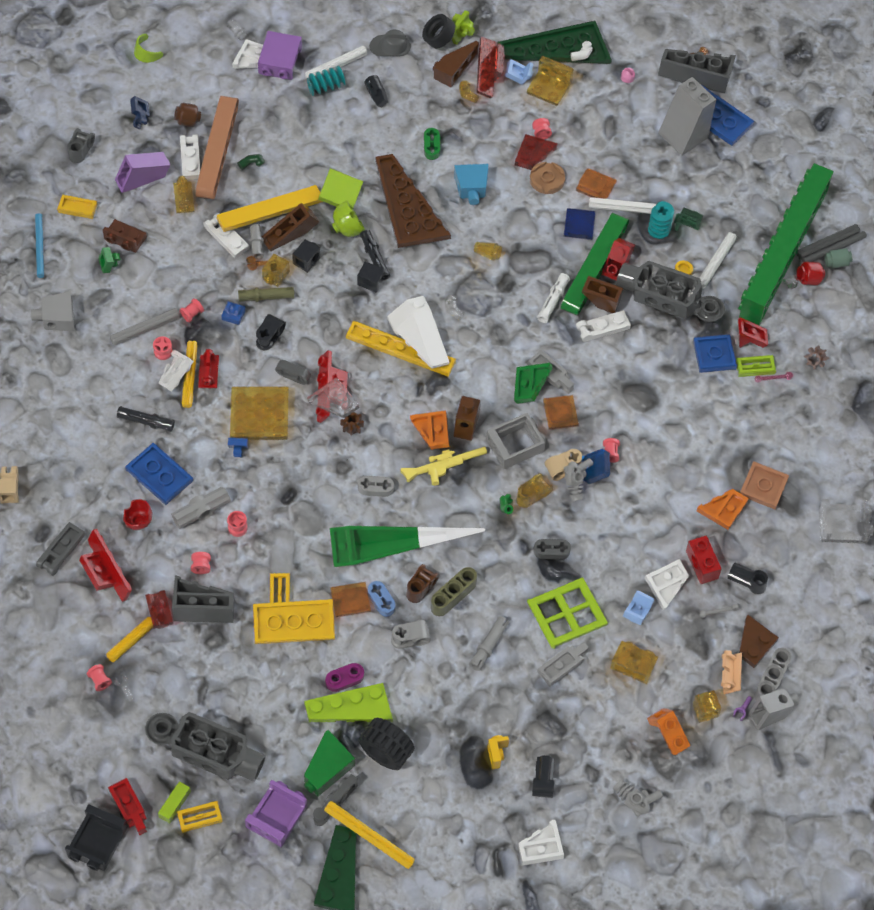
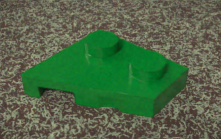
[514,363,553,404]

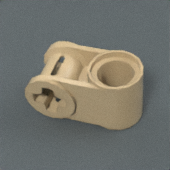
[544,449,582,481]

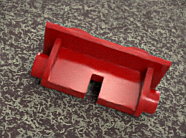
[198,349,219,388]

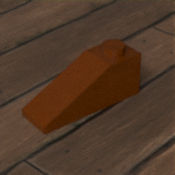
[433,41,479,87]
[262,203,319,251]

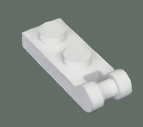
[180,134,200,180]
[203,213,249,259]
[576,310,631,342]

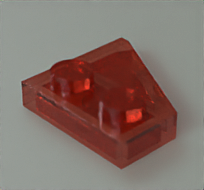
[514,134,558,170]

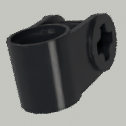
[256,314,286,351]

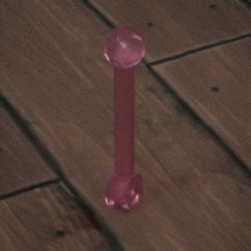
[754,372,793,383]

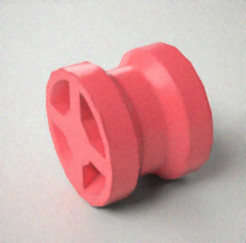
[532,118,552,140]
[153,336,172,360]
[191,552,211,574]

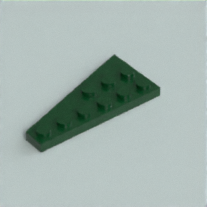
[497,20,612,64]

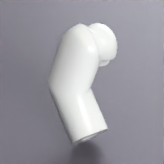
[570,41,593,61]

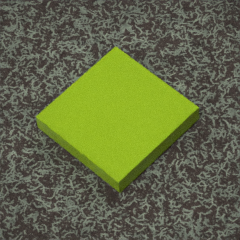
[318,168,363,208]

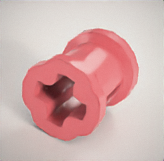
[179,298,204,323]
[603,438,620,463]
[86,664,112,691]

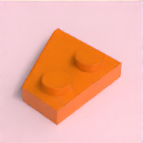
[696,489,749,530]

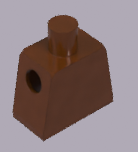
[453,396,481,441]

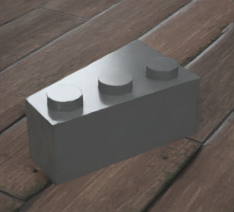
[172,575,235,623]

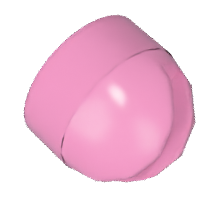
[621,67,635,83]

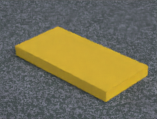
[253,599,335,644]

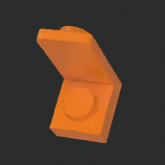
[647,708,690,755]

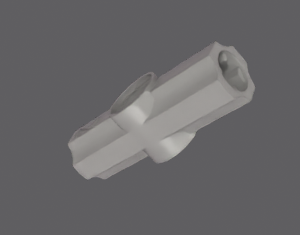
[171,487,231,529]

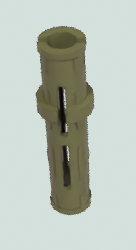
[238,287,294,302]

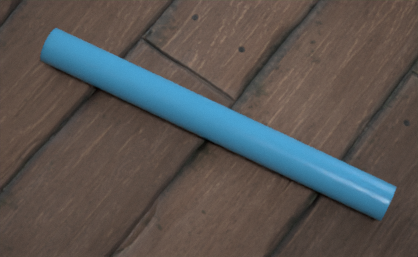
[35,213,44,278]

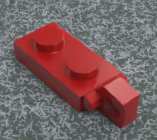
[108,778,147,835]

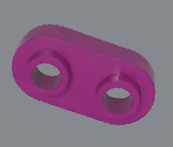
[325,663,364,692]

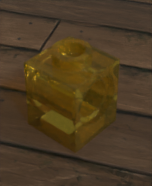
[262,254,290,287]
[692,690,721,723]

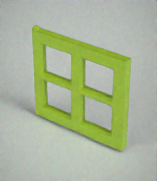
[527,577,608,649]

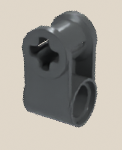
[67,128,95,163]

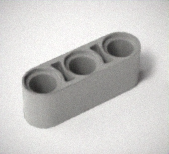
[755,648,792,701]

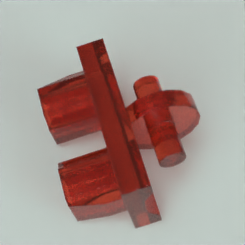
[145,590,173,629]

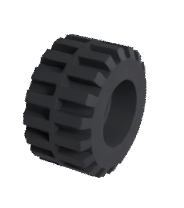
[358,718,415,771]

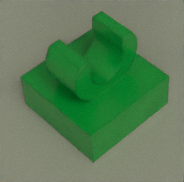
[98,247,121,273]

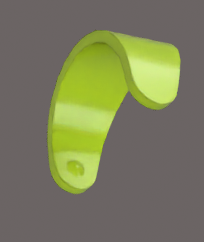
[134,34,163,63]

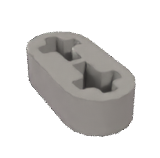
[358,476,394,497]

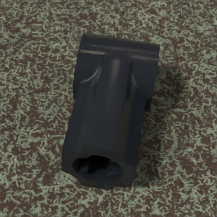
[728,562,768,594]
[532,755,555,798]

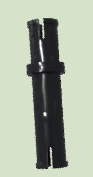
[360,230,390,281]
[117,406,175,432]

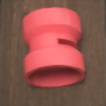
[227,511,248,537]

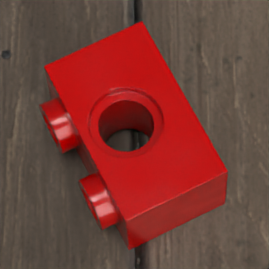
[686,535,722,585]

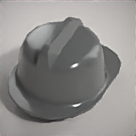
[369,29,411,57]

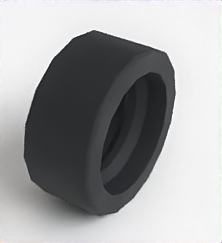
[422,14,455,49]

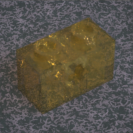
[610,641,658,684]

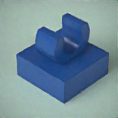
[221,302,245,325]
[228,438,249,458]

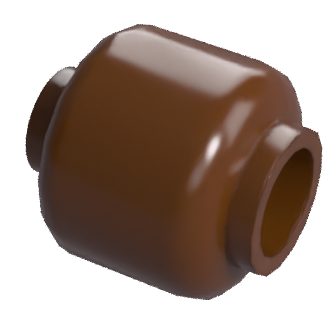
[174,103,201,127]

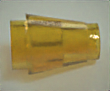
[474,242,502,261]

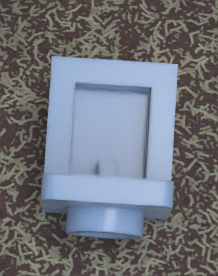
[504,59,534,85]
[623,590,654,625]

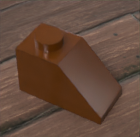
[582,276,623,313]

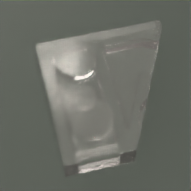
[307,378,360,418]

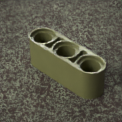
[431,567,477,617]

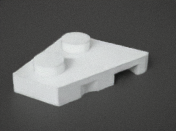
[232,39,263,69]
[158,349,194,392]
[644,559,689,610]
[518,820,564,866]

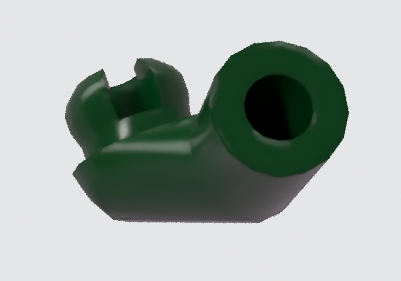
[237,154,265,170]

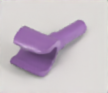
[733,696,752,721]

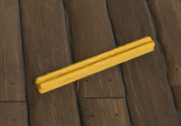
[324,801,415,869]

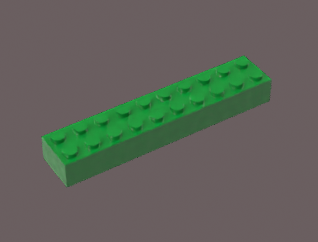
[738,163,834,326]

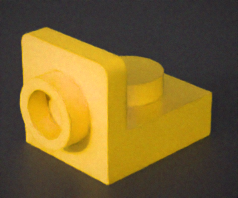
[487,735,509,769]

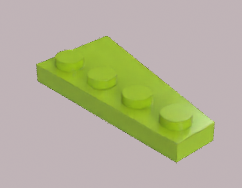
[304,683,393,722]

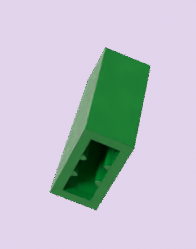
[304,730,355,797]

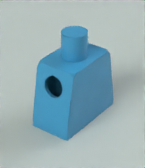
[454,164,489,205]

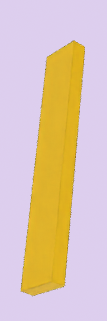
[217,185,323,232]
[346,321,456,377]

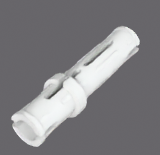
[537,273,570,323]

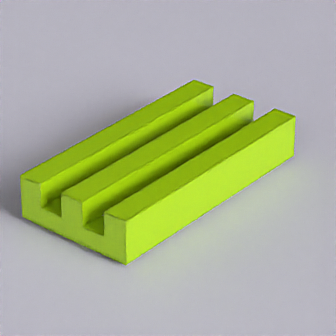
[736,355,776,377]

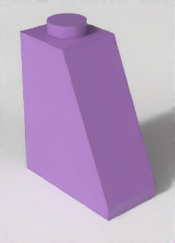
[115,152,170,193]

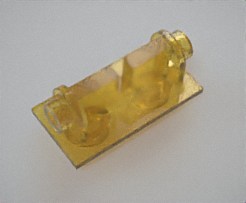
[173,176,195,213]

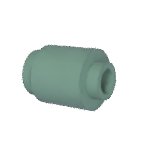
[824,248,853,269]

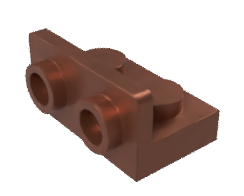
[103,219,147,253]

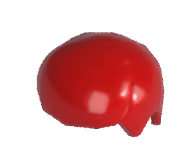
[123,499,153,531]

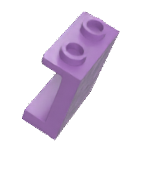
[258,31,302,80]
[245,780,307,847]

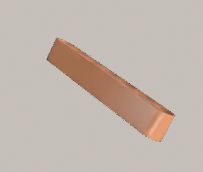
[196,96,239,199]

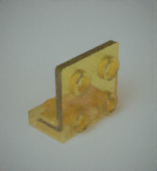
[526,56,574,106]

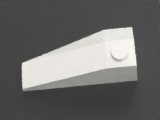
[387,296,449,369]

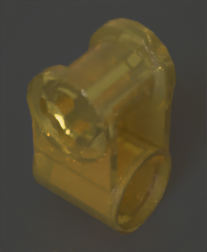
[516,473,553,508]

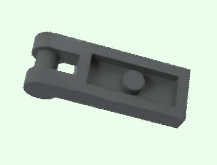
[36,522,86,576]
[313,774,358,826]

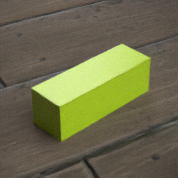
[158,781,191,824]

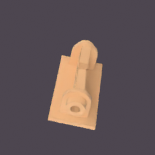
[721,650,742,694]

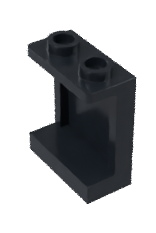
[65,804,128,871]

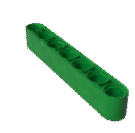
[561,212,629,316]

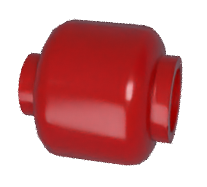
[796,262,825,285]

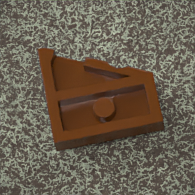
[739,615,779,668]

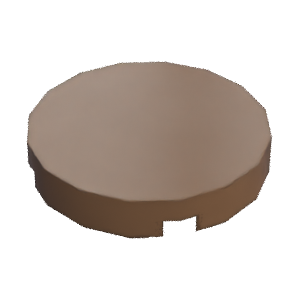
[530,162,565,194]

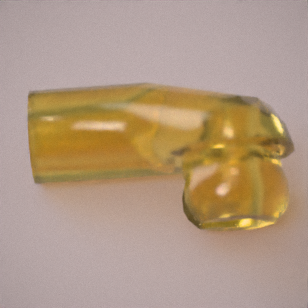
[459,81,479,103]

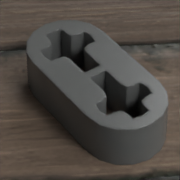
[275,360,311,385]
[533,539,571,559]

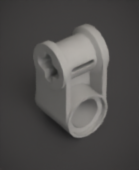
[391,620,431,649]

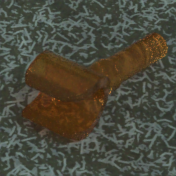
[246,256,273,271]

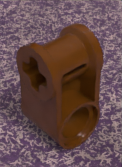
[406,564,440,603]

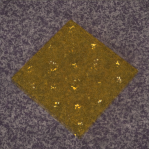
[230,387,289,440]

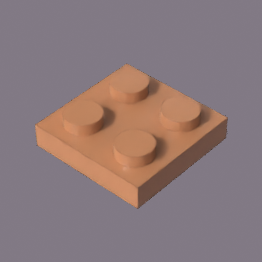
[740,461,789,510]

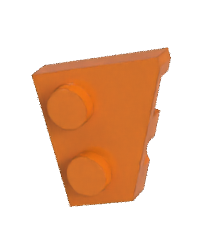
[410,410,450,450]

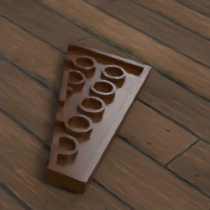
[375,154,451,248]

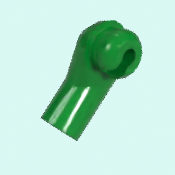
[499,494,514,514]

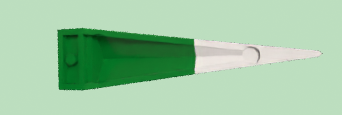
[329,526,486,567]

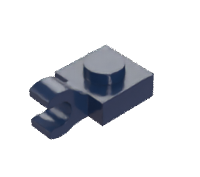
[130,96,150,130]

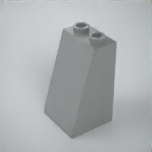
[659,77,716,156]

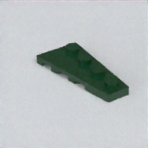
[314,825,356,910]

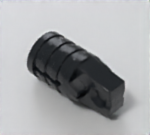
[364,75,388,107]

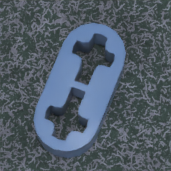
[368,581,395,617]

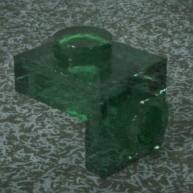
[674,207,704,231]

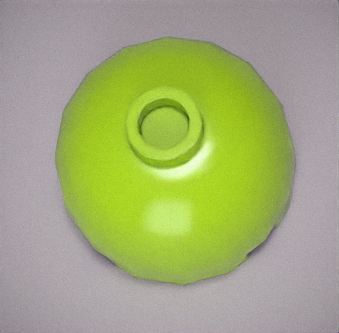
[332,200,365,237]

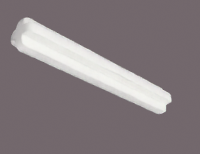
[305,46,367,79]
[589,197,656,214]
[699,232,737,289]

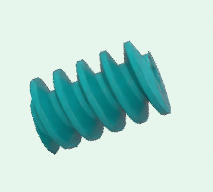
[307,66,346,96]
[648,201,674,239]

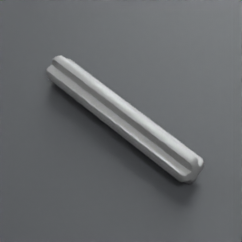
[110,308,180,345]

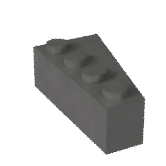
[658,49,736,93]

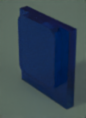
[564,208,595,240]

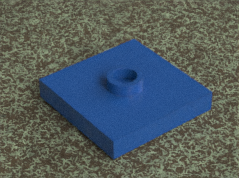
[693,334,737,373]

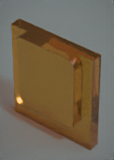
[576,168,617,199]
[543,395,579,430]
[330,582,371,617]

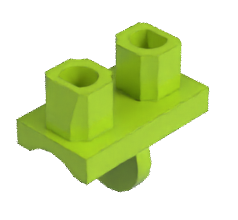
[452,10,475,45]

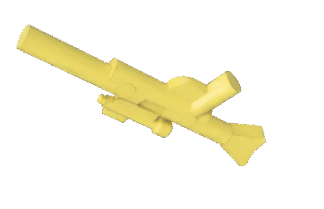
[400,446,487,486]

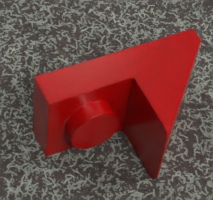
[738,317,768,348]

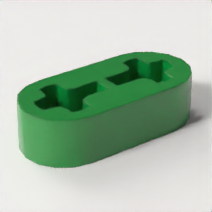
[424,128,440,160]

